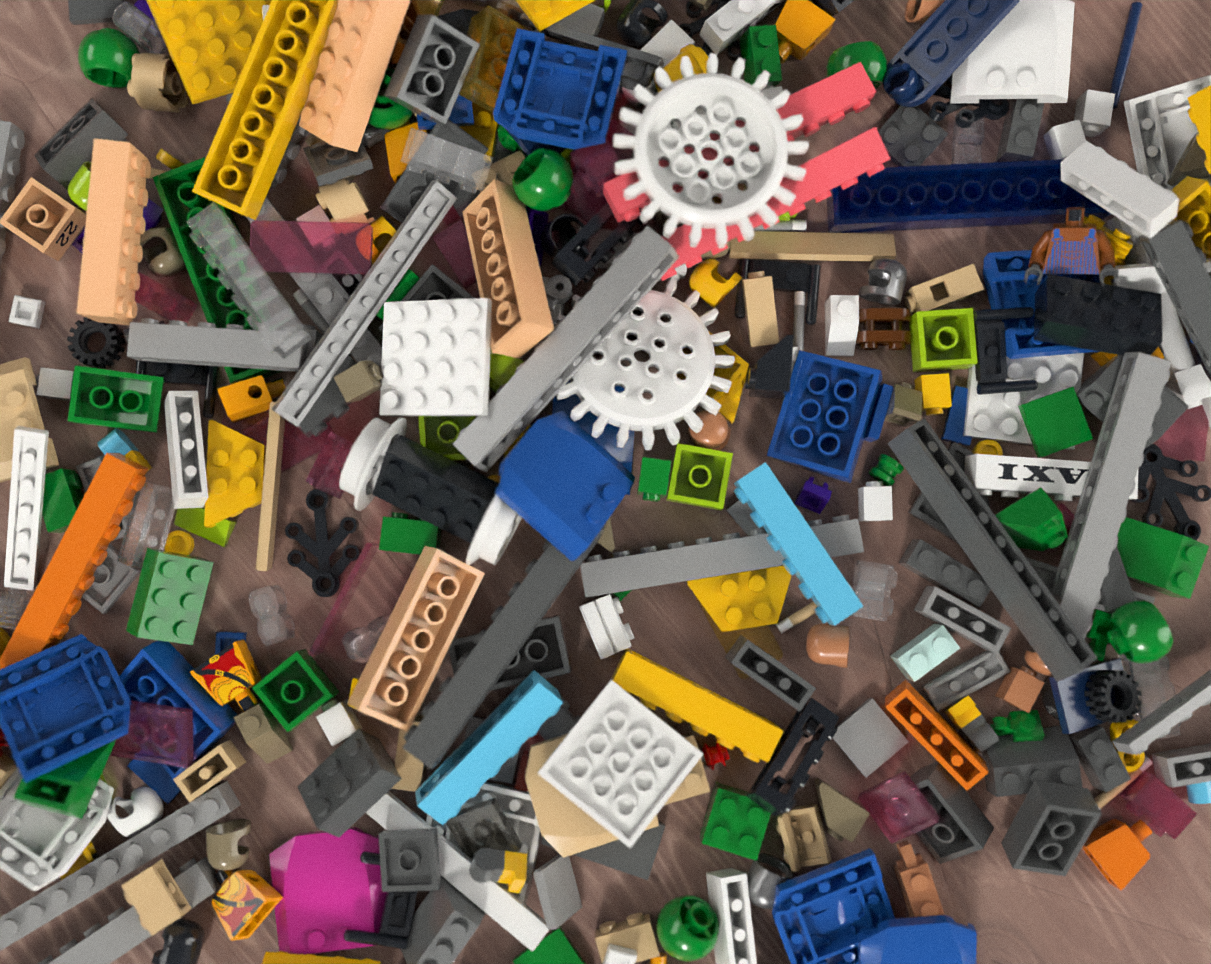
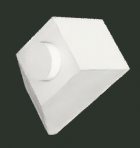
[825,295,859,356]

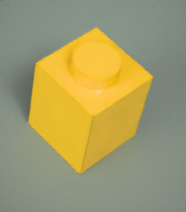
[914,373,952,416]

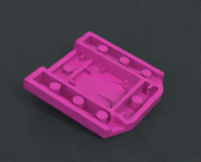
[269,827,386,955]

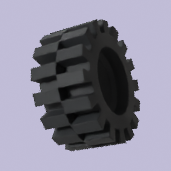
[67,317,126,369]
[1084,670,1142,723]

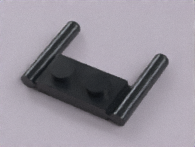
[734,259,821,325]
[973,307,1038,395]
[135,360,219,418]
[344,851,417,949]

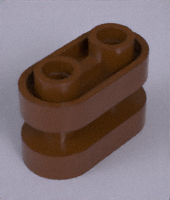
[856,308,911,351]

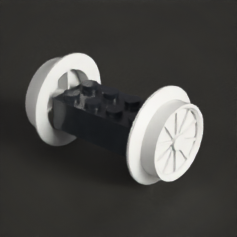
[339,417,522,565]

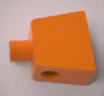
[1082,819,1152,890]

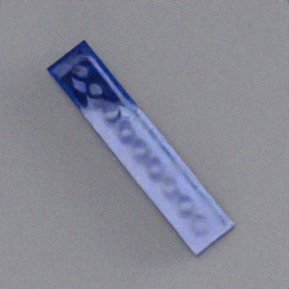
[826,159,1111,233]

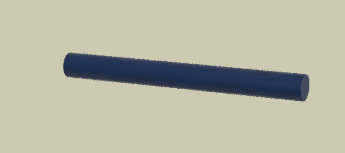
[1109,2,1143,109]

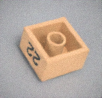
[0,177,87,261]

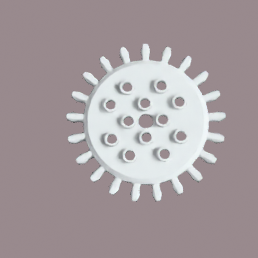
[613,53,809,248]
[555,277,735,450]

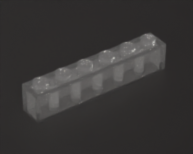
[186,202,312,359]

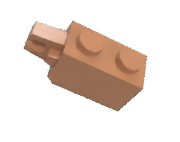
[893,840,945,918]

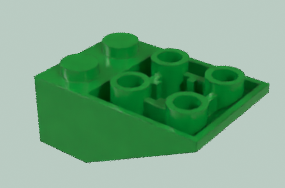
[13,739,117,819]

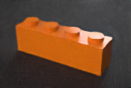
[885,679,989,790]

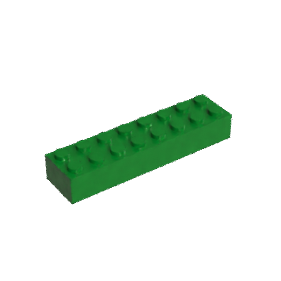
[152,157,282,384]

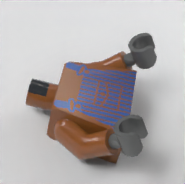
[1024,207,1119,286]

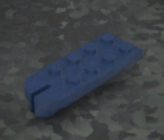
[883,0,1020,107]

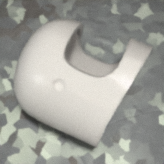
[107,787,164,838]

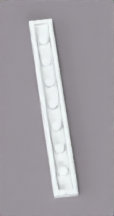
[366,791,548,952]

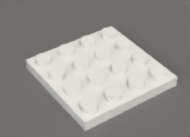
[379,298,492,416]
[963,353,1084,450]
[538,679,703,848]

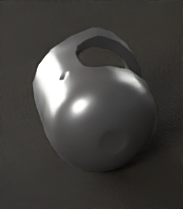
[858,258,907,305]
[747,853,793,909]

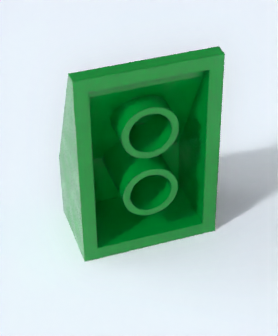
[67,365,164,433]
[1117,517,1209,599]

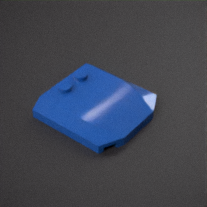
[493,28,627,150]
[983,250,1100,359]
[495,411,635,561]
[0,634,131,783]
[772,848,895,964]
[858,915,977,964]

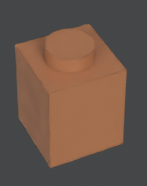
[995,666,1044,713]

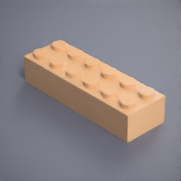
[299,0,410,152]
[77,139,151,325]
[463,179,554,359]
[348,546,485,732]

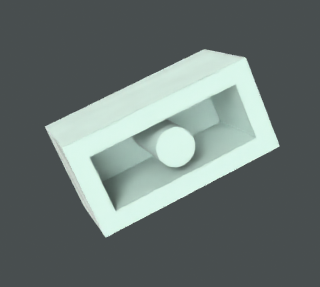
[890,623,960,682]

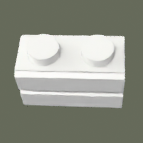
[579,594,634,659]

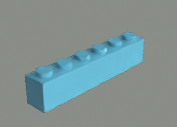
[734,462,863,626]
[415,670,563,825]

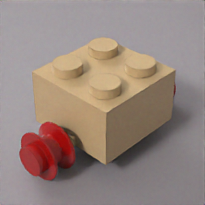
[664,732,730,805]

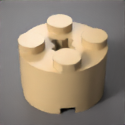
[127,53,189,112]
[315,176,375,237]

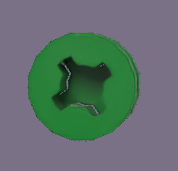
[868,453,904,486]

